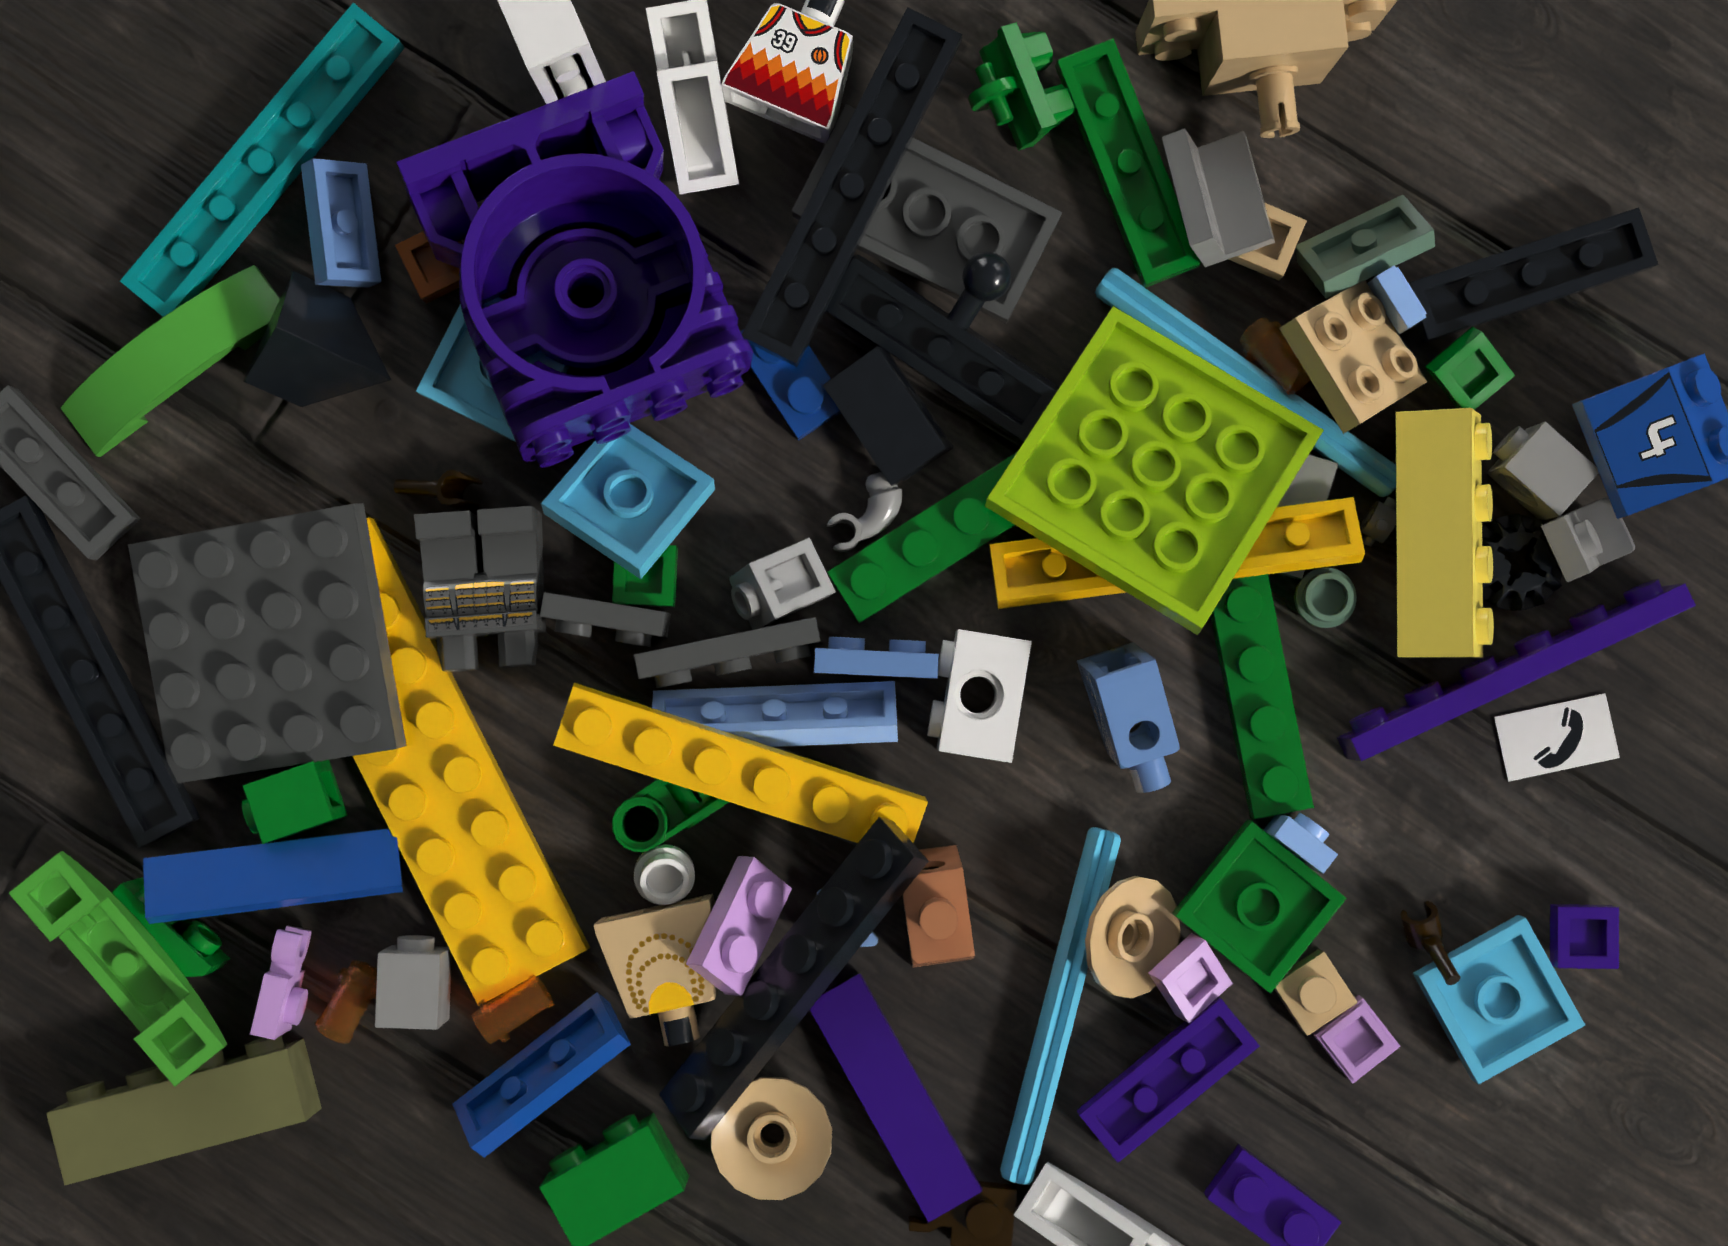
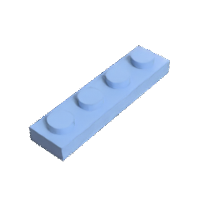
[652,681,898,747]

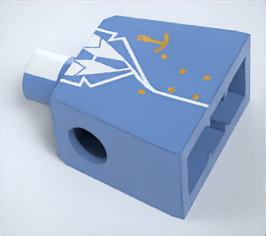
[1077,642,1180,793]

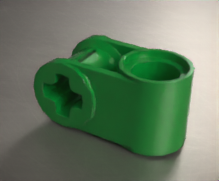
[612,778,729,852]

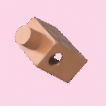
[902,845,975,968]

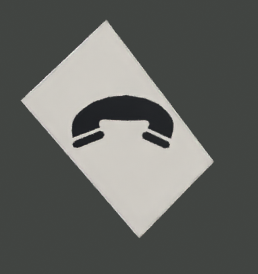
[1494,693,1620,782]

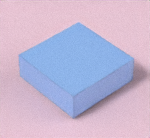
[1367,265,1427,335]

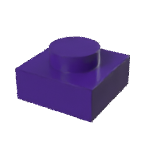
[1550,904,1619,969]

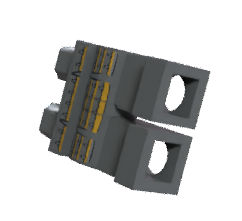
[414,506,547,672]

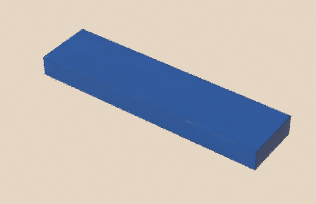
[143,829,403,924]

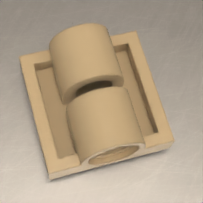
[1279,280,1427,434]

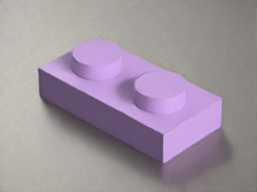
[686,856,792,996]

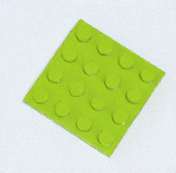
[985,306,1324,635]

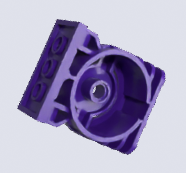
[397,71,754,468]

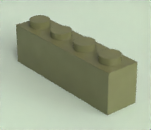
[46,1035,322,1186]

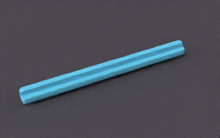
[1095,268,1396,497]
[1000,827,1121,1185]

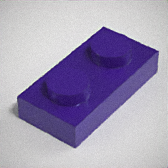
[1203,1144,1342,1246]

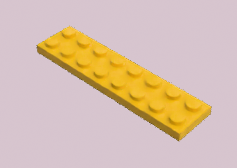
[353,517,590,1006]

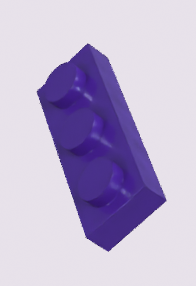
[1077,997,1260,1163]

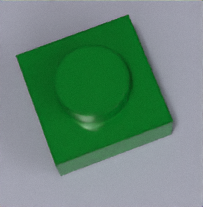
[1425,327,1515,410]
[612,545,678,607]

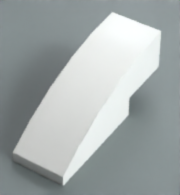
[646,0,739,194]
[1014,1162,1184,1246]

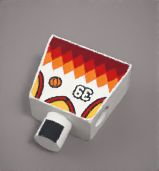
[721,0,853,144]

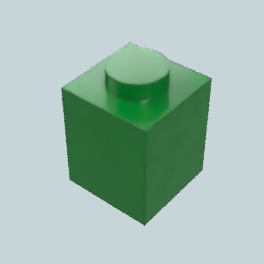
[242,760,348,844]

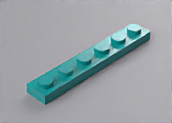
[120,3,405,317]

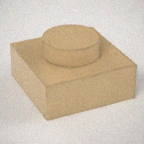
[1228,203,1307,281]
[1274,949,1358,1036]

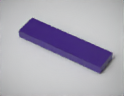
[810,973,982,1223]

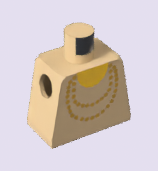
[594,894,718,1046]

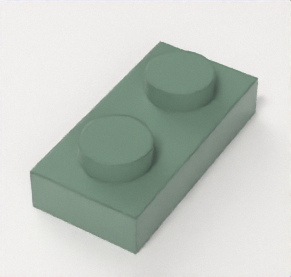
[1295,195,1435,299]

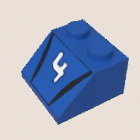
[1572,353,1728,519]

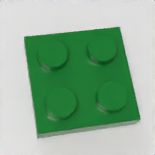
[1171,819,1347,994]

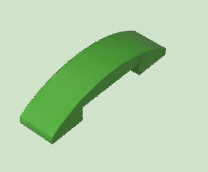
[61,265,280,457]
[9,851,227,1087]

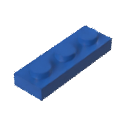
[453,992,631,1158]

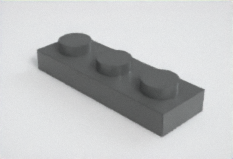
[0,385,141,560]
[634,617,821,688]

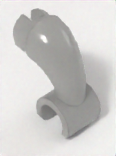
[826,472,902,552]

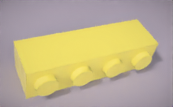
[1396,408,1494,658]

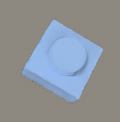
[1264,812,1338,874]

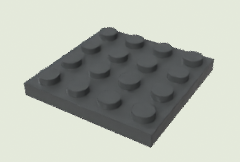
[128,503,407,783]

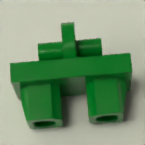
[967,22,1075,151]

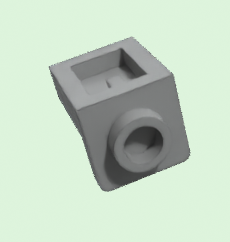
[1541,496,1635,582]
[729,538,836,630]

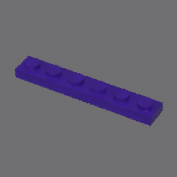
[1337,579,1696,761]

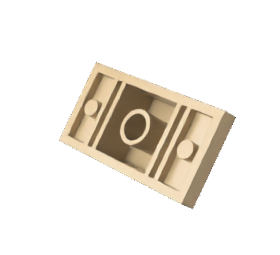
[1135,0,1398,138]

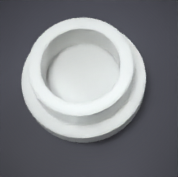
[634,844,695,905]

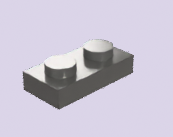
[540,592,671,647]

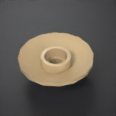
[1085,876,1180,998]
[711,1077,832,1200]

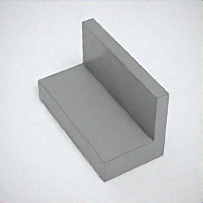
[1162,128,1275,267]

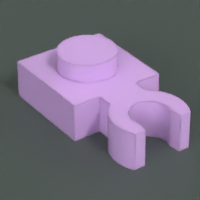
[250,925,312,1040]

